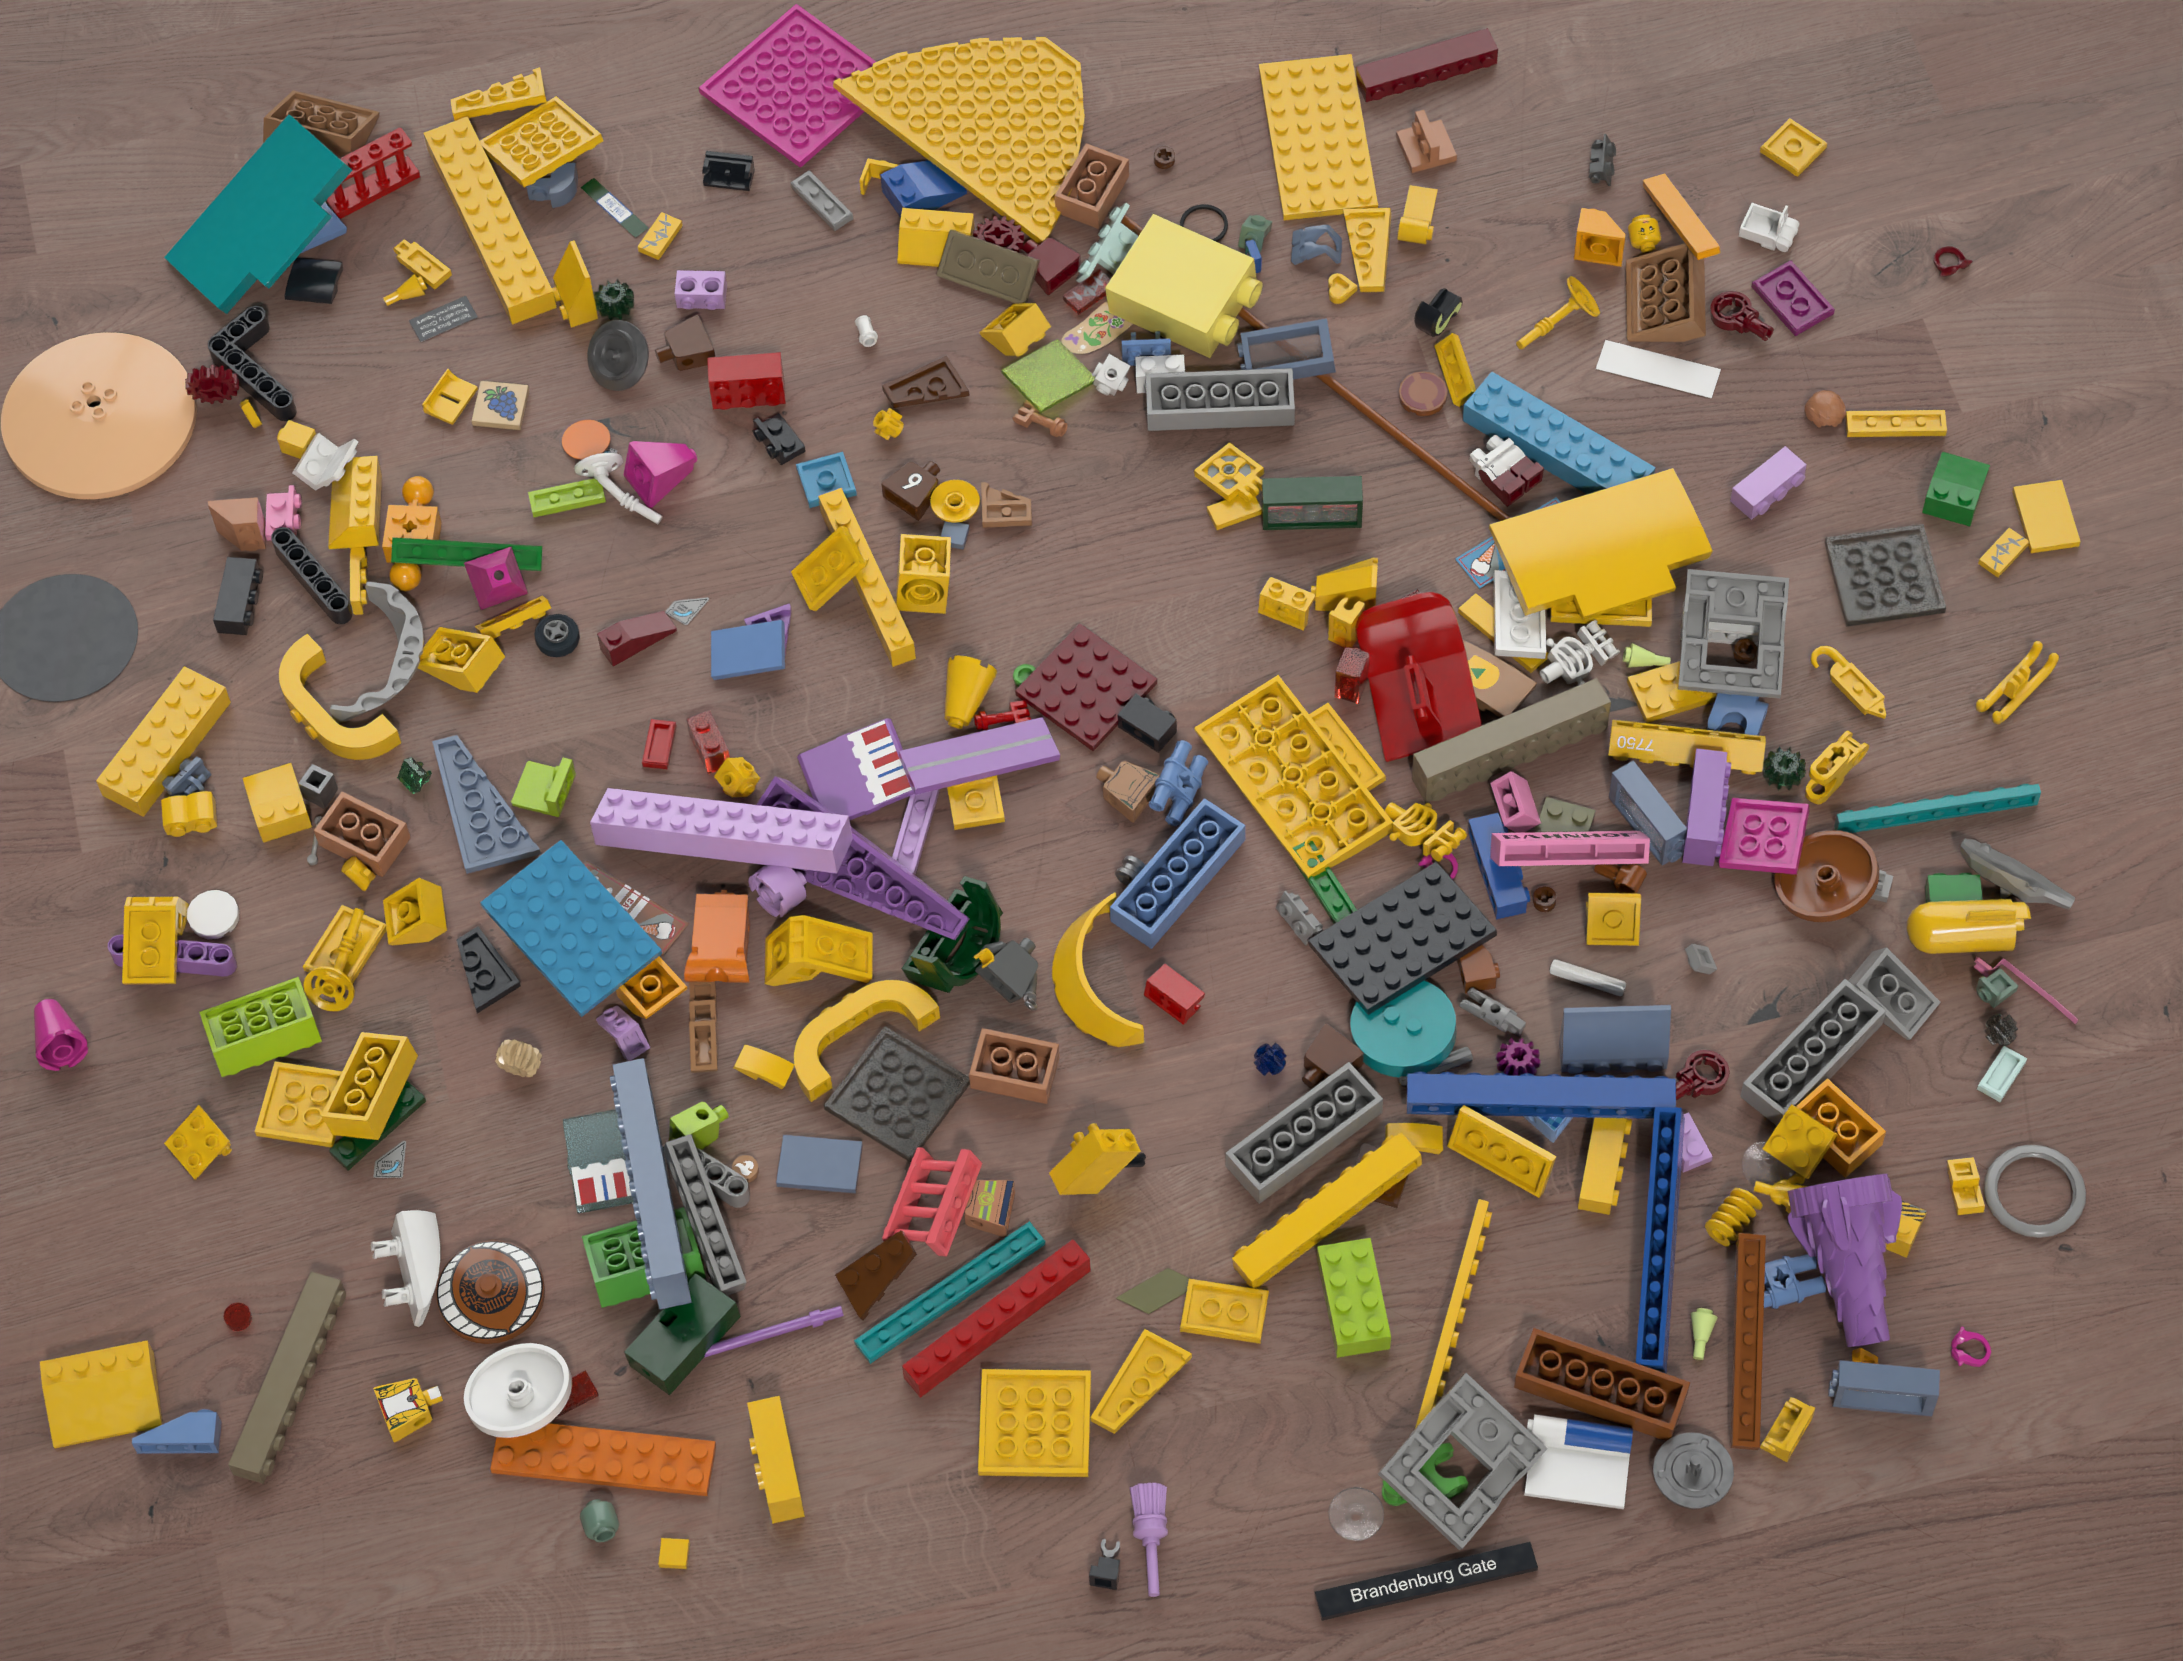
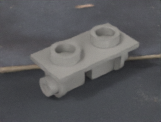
[1276,891,1323,945]

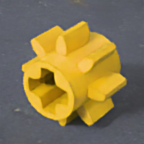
[873,408,904,440]

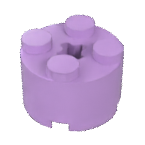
[748,865,807,918]

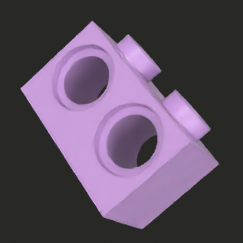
[675,270,727,310]

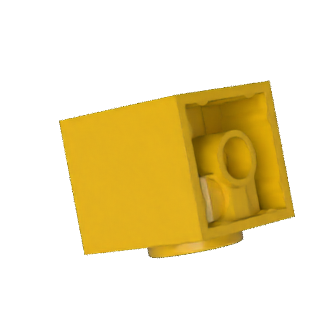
[896,534,951,614]

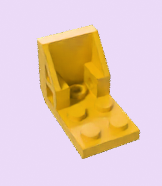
[122,897,189,985]
[765,915,873,986]

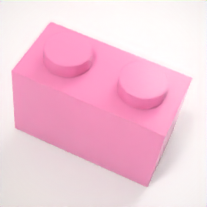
[1490,771,1541,833]

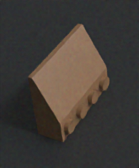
[263,90,380,159]
[1626,244,1706,342]

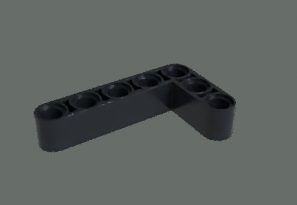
[208,306,297,421]

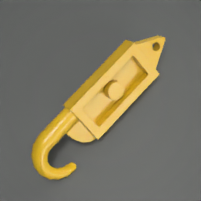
[1810,646,1886,719]

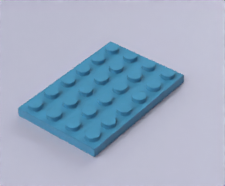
[480,840,662,1017]

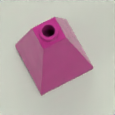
[623,441,697,508]
[464,547,528,610]

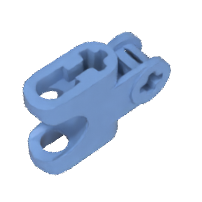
[1706,693,1769,735]

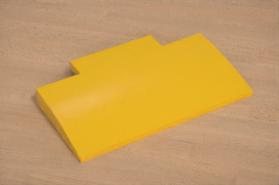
[1489,468,1713,620]
[1194,675,1393,878]

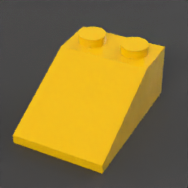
[552,240,598,328]
[418,627,505,693]
[242,763,312,843]

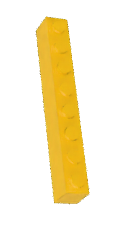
[818,488,916,667]
[1232,1132,1422,1289]

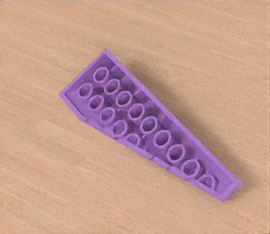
[756,776,970,940]

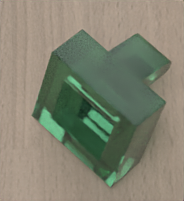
[397,757,432,794]

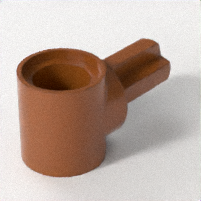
[1594,864,1647,894]

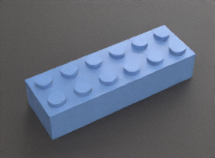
[1110,798,1245,949]

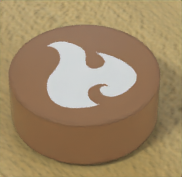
[732,1155,759,1183]

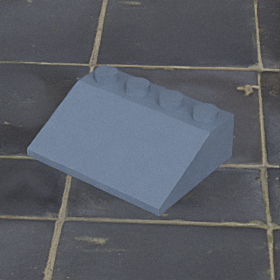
[1559,1005,1671,1074]

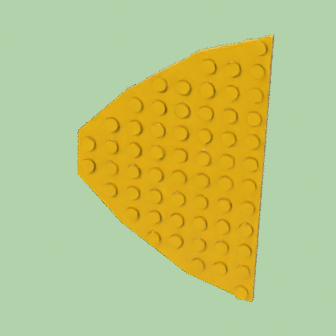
[833,37,1085,244]

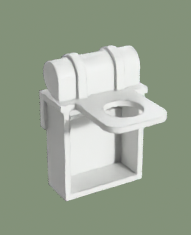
[1739,203,1799,252]

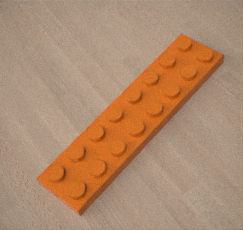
[490,1423,716,1497]

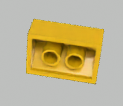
[897,208,975,267]

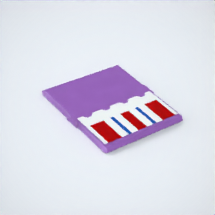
[797,718,915,820]

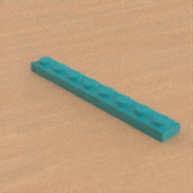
[1834,784,2041,833]

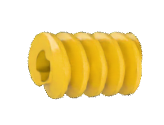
[1705,1188,1763,1247]

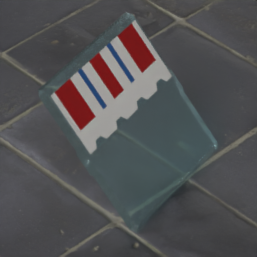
[563,1110,665,1214]

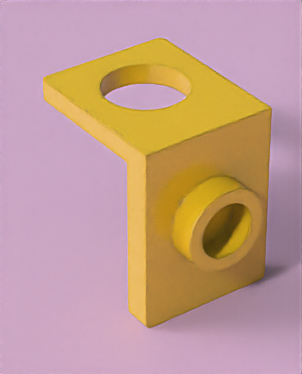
[859,158,898,195]

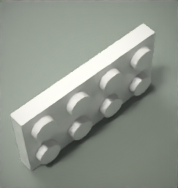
[1493,570,1546,659]

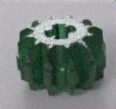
[594,279,635,321]
[1763,746,1806,791]

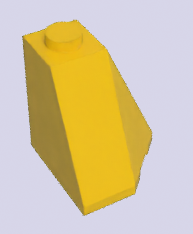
[1311,558,1378,611]

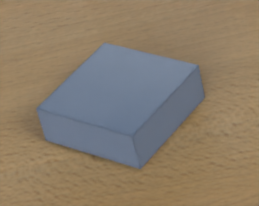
[940,521,970,550]

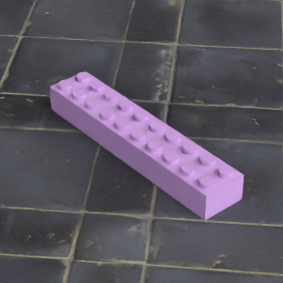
[590,788,853,873]

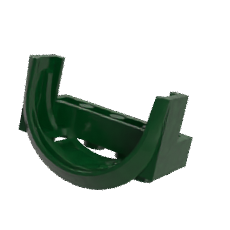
[901,876,1003,993]

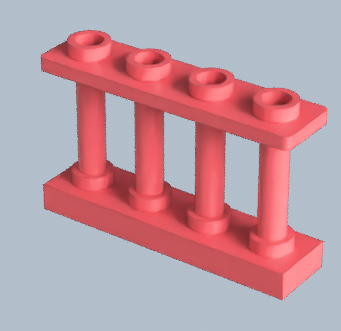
[882,1147,982,1257]

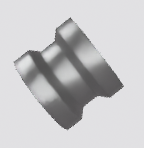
[1115,855,1146,886]

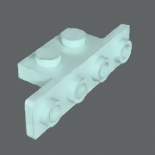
[1076,203,1138,283]

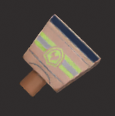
[965,1180,1015,1237]

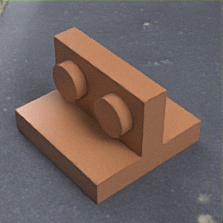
[1396,110,1457,173]

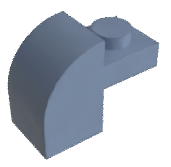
[526,163,578,208]

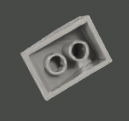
[1848,947,1941,1040]

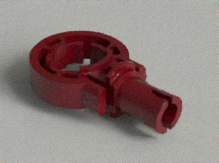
[1710,291,1774,341]
[1676,1050,1730,1101]

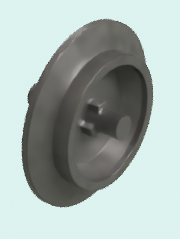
[587,320,649,391]
[1653,1432,1734,1509]

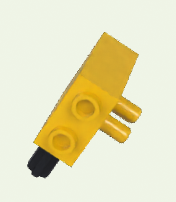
[1049,1123,1146,1195]

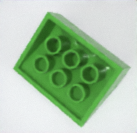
[582,1207,706,1308]

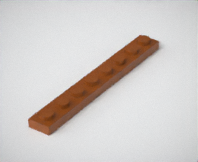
[1731,1233,1766,1450]

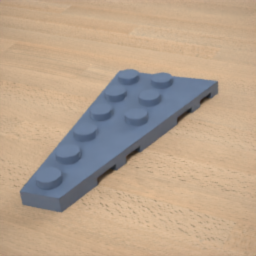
[432,735,541,874]

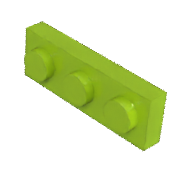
[528,478,606,518]

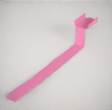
[1974,957,2078,1024]

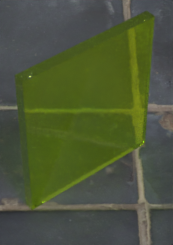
[1001,339,1096,413]

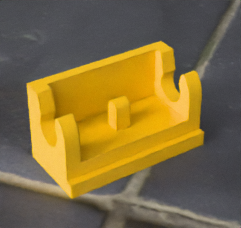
[1328,598,1365,650]
[1760,1397,1815,1462]

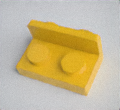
[1258,577,1315,631]

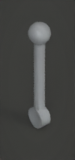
[307,816,323,866]

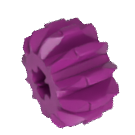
[1496,1038,1541,1076]

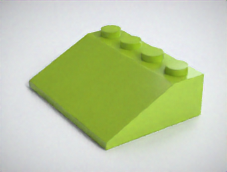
[199,977,322,1077]

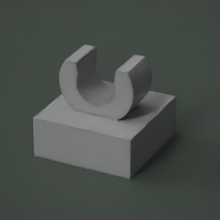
[1870,870,1894,903]

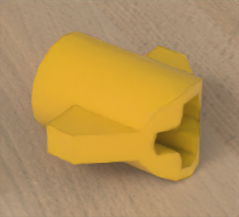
[341,856,376,891]

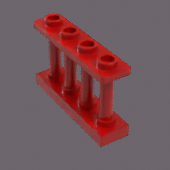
[326,128,421,219]

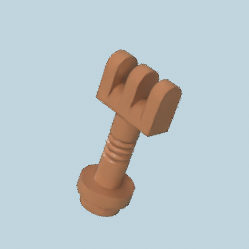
[1012,400,1067,437]

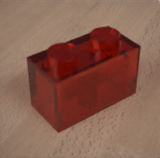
[1335,646,1369,704]
[686,710,730,774]

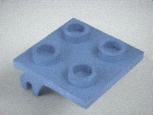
[1122,331,1171,366]

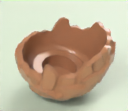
[1804,390,1846,428]

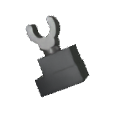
[1089,1539,1120,1590]

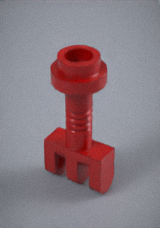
[974,700,1032,731]

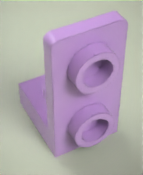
[596,1006,650,1061]

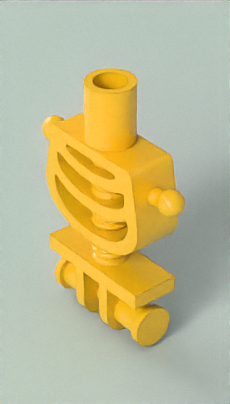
[1385,802,1467,862]

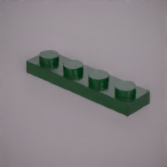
[329,1081,426,1171]

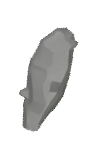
[1960,838,2075,910]

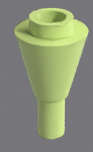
[1623,643,1671,668]
[1691,1308,1718,1360]

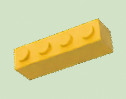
[1578,1118,1632,1215]

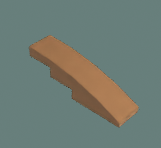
[689,981,718,1073]

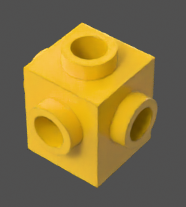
[714,757,760,798]

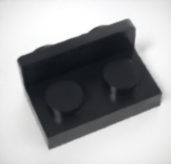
[752,413,806,465]

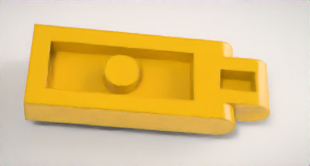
[393,239,452,290]

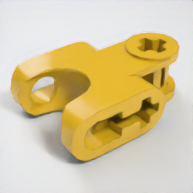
[1805,731,1869,804]

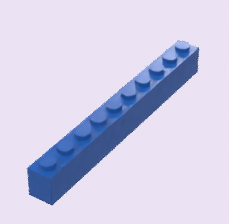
[1407,1071,1676,1119]
[1636,1107,1685,1374]

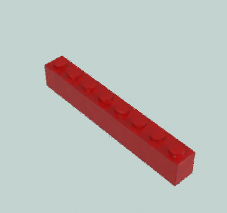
[902,1239,1091,1398]

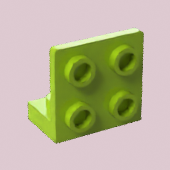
[511,757,576,817]

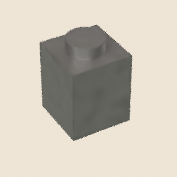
[298,764,338,809]

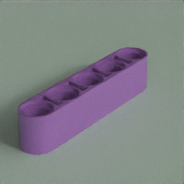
[108,935,237,976]

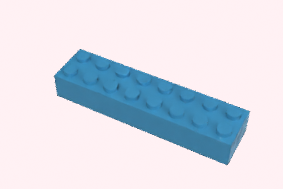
[1463,372,1656,494]

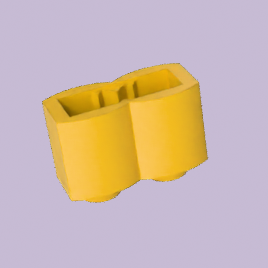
[161,791,217,837]

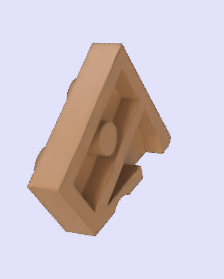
[981,482,1032,528]

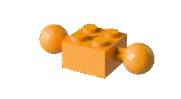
[382,476,442,591]

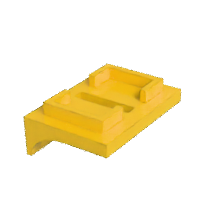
[422,369,478,425]

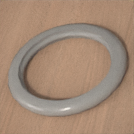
[1984,1145,2086,1238]

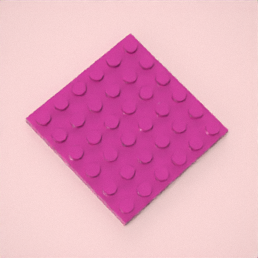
[699,4,876,168]

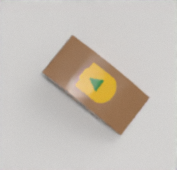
[1463,640,1537,718]

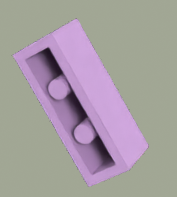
[1730,446,1806,520]

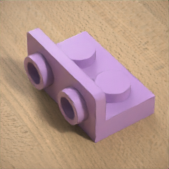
[1681,1112,1713,1173]

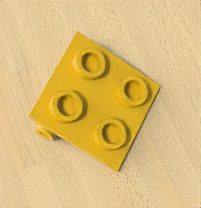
[164,1105,232,1180]

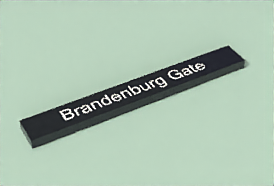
[1315,1542,1538,1621]

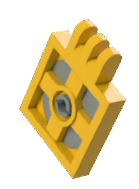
[1194,442,1264,502]

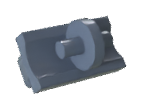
[162,756,211,796]

